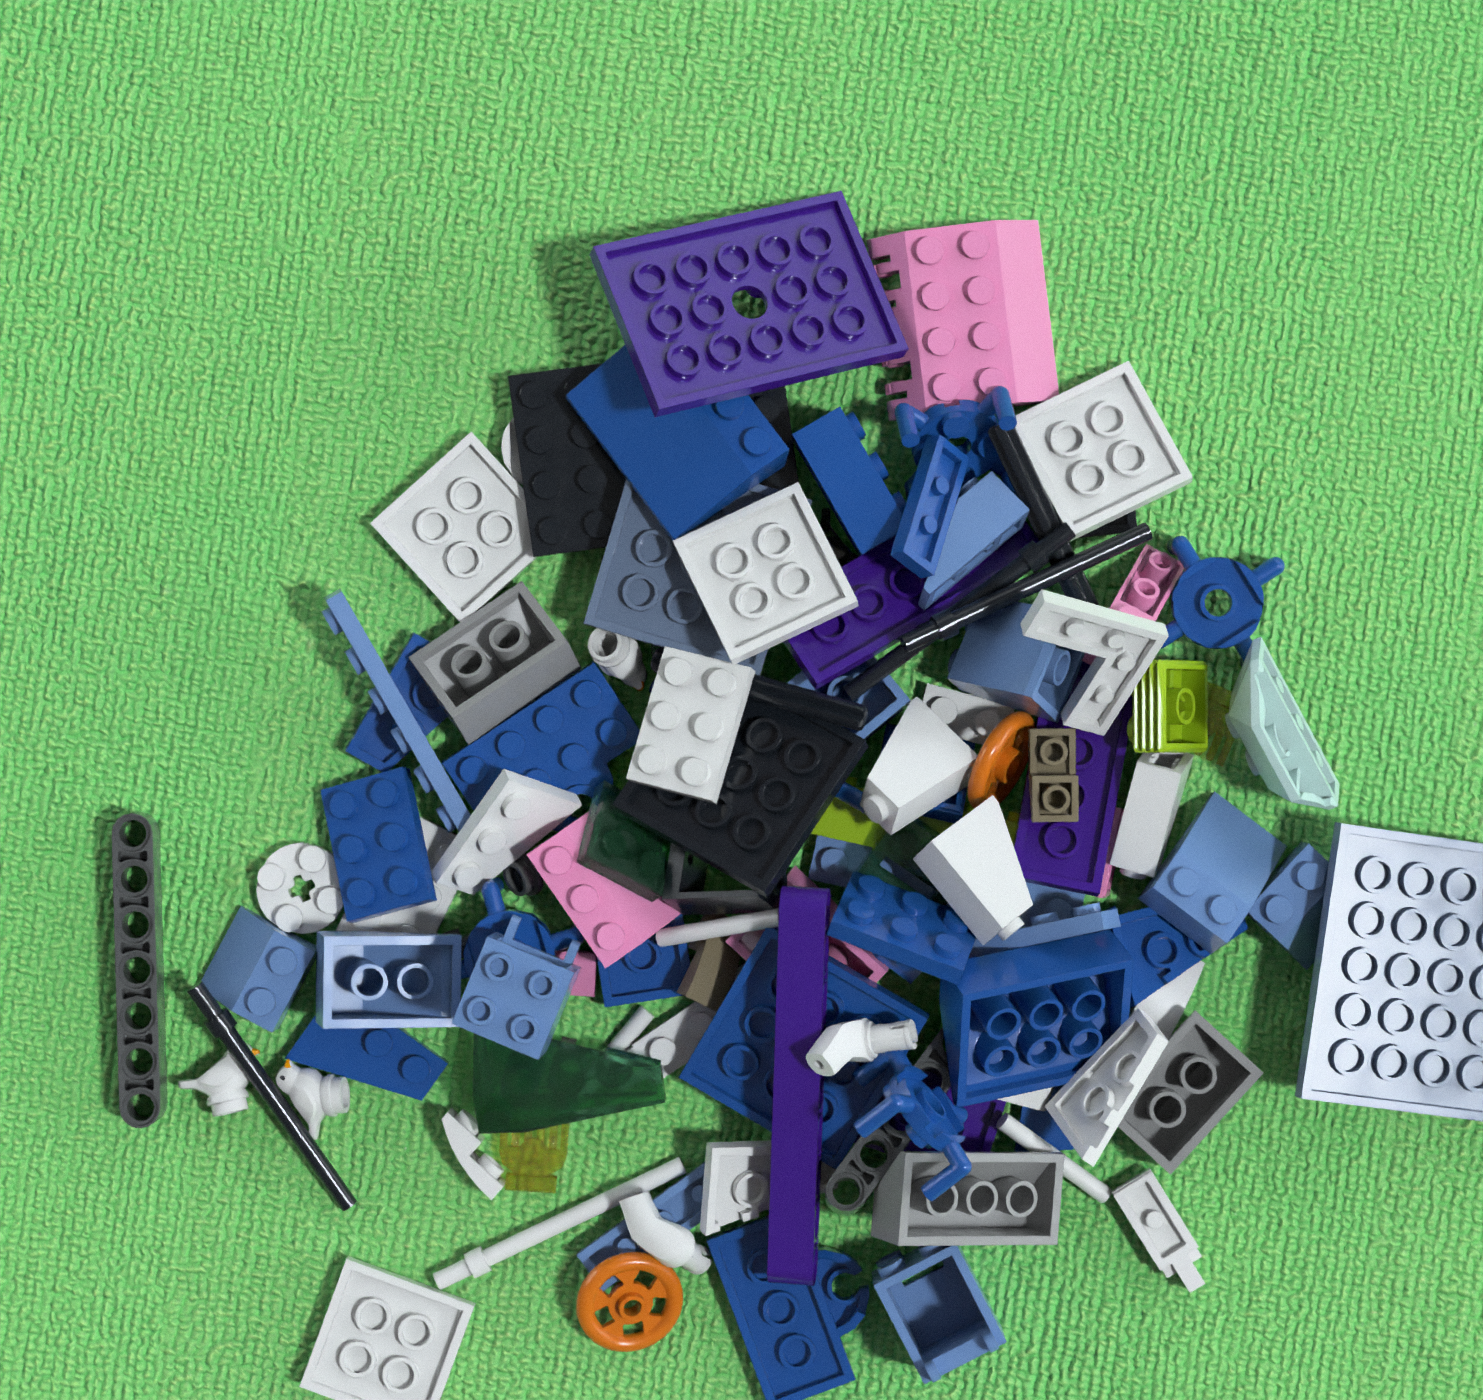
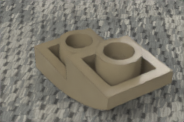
[1028,728,1079,822]
[677,914,741,1012]

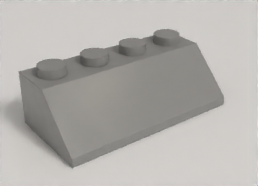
[871,1151,1065,1246]

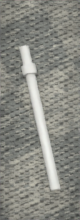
[433,1157,687,1290]

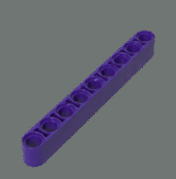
[767,886,831,1286]

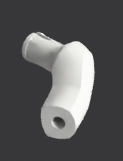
[806,1018,918,1076]
[619,1191,712,1275]

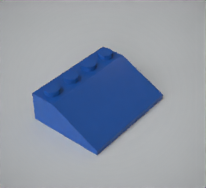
[566,345,789,540]
[939,929,1134,1107]

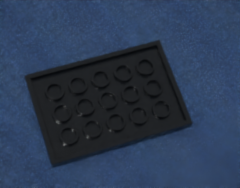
[508,363,799,557]

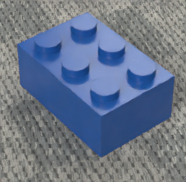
[792,407,906,557]

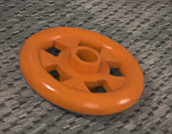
[968,711,1035,809]
[576,1252,683,1352]

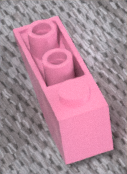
[1082,544,1185,665]

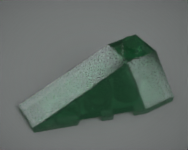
[472,1034,666,1134]

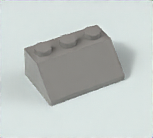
[409,581,581,745]
[1118,1010,1263,1175]

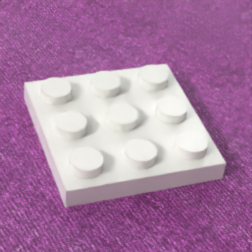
[1015,361,1193,542]
[370,432,537,622]
[673,482,859,665]
[299,1256,476,1400]

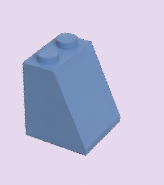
[947,602,1085,723]

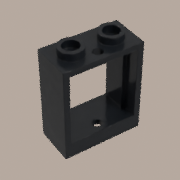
[662,843,787,915]

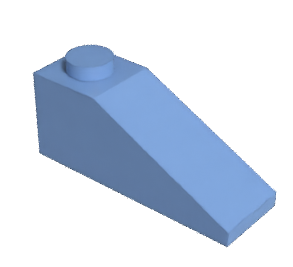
[918,471,1030,611]

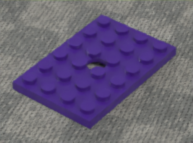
[589,191,909,417]

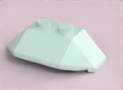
[1225,637,1340,810]

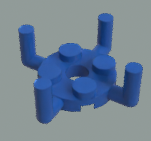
[895,386,1018,499]
[1161,536,1285,667]
[461,877,585,980]
[853,1050,972,1201]

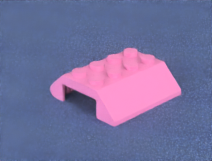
[867,220,1059,421]

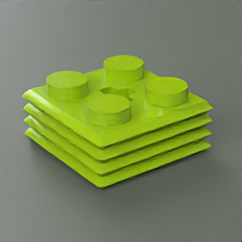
[1127,659,1208,753]

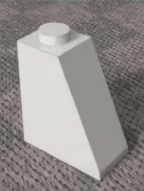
[860,697,977,835]
[1109,753,1194,879]
[913,795,1033,945]

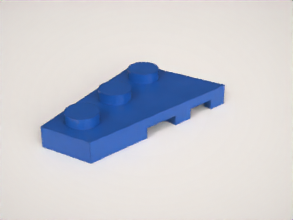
[1107,907,1248,1008]

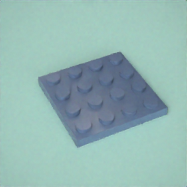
[583,479,812,675]

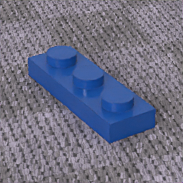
[890,434,970,578]

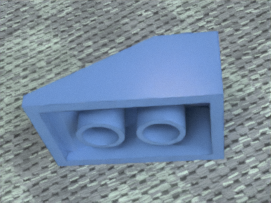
[1138,791,1287,954]
[315,931,462,1029]

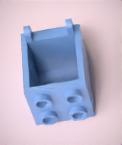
[451,914,581,1060]
[871,1246,1007,1384]

